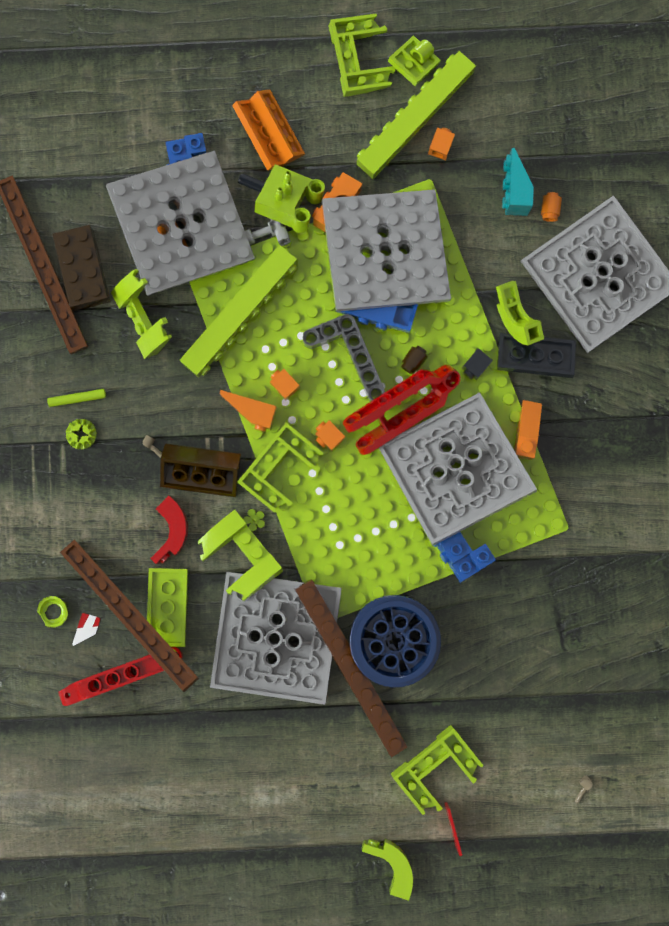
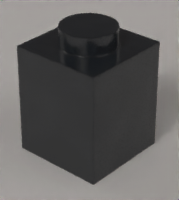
[462,348,493,380]

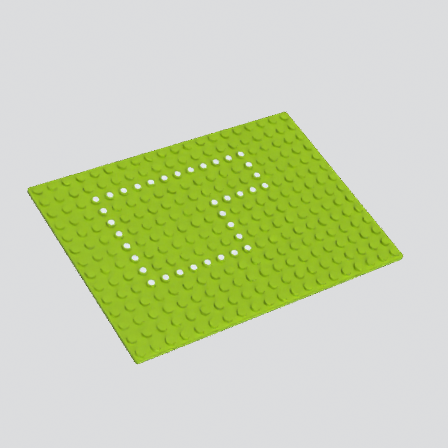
[189,179,568,618]

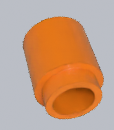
[541,192,562,222]

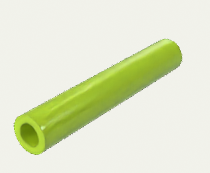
[47,389,106,407]

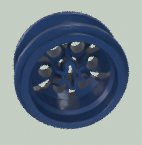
[350,595,441,687]

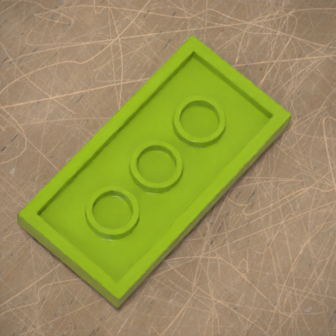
[147,568,188,647]

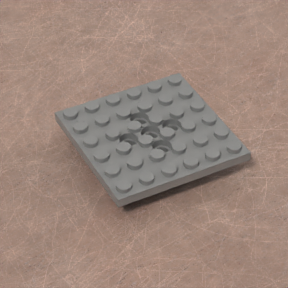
[106,151,255,296]
[322,190,451,312]
[521,195,669,353]
[379,393,537,546]
[210,572,342,705]

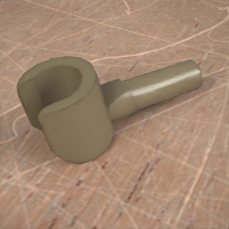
[143,435,162,458]
[575,775,593,804]

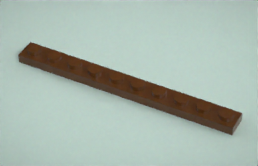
[0,175,88,354]
[60,539,199,692]
[294,579,407,758]

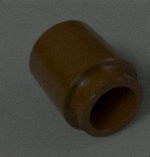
[401,345,428,375]

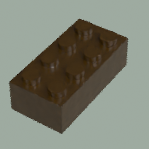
[52,225,111,311]

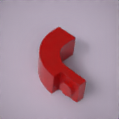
[150,495,188,564]

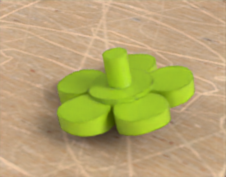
[243,509,265,531]

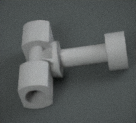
[245,219,291,246]

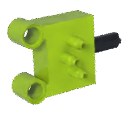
[238,164,325,233]

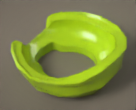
[37,596,68,627]

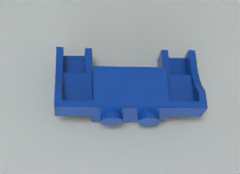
[166,133,206,165]
[338,304,418,333]
[434,532,496,583]

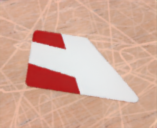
[72,613,100,646]

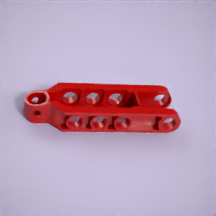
[343,365,461,455]
[58,647,183,706]

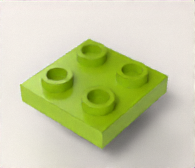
[388,35,441,86]

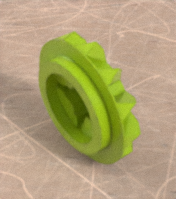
[66,419,97,449]

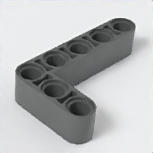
[303,314,385,402]

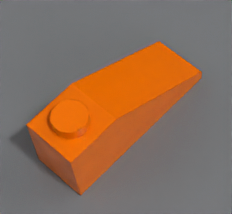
[219,390,277,432]
[514,400,542,460]

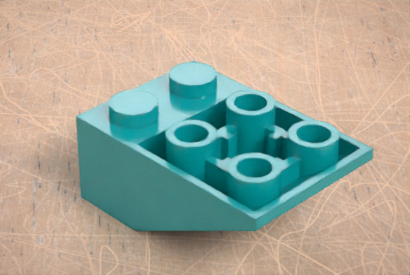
[502,148,534,216]

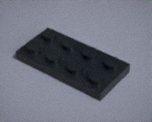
[497,333,576,378]

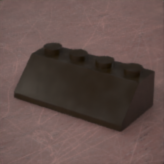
[160,444,241,498]

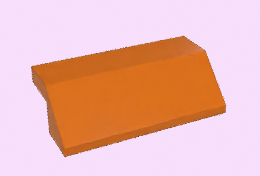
[232,90,305,170]

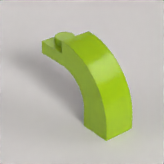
[496,281,544,345]
[362,839,413,901]

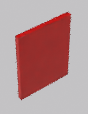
[444,802,462,856]

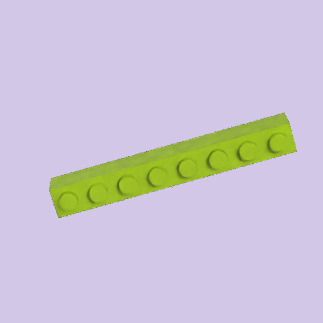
[357,51,476,179]
[179,244,298,378]

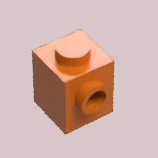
[428,128,455,161]
[270,369,300,400]
[315,420,345,452]

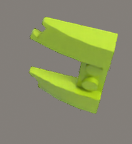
[329,14,395,97]
[111,269,172,359]
[237,423,323,513]
[198,510,283,601]
[391,725,483,815]

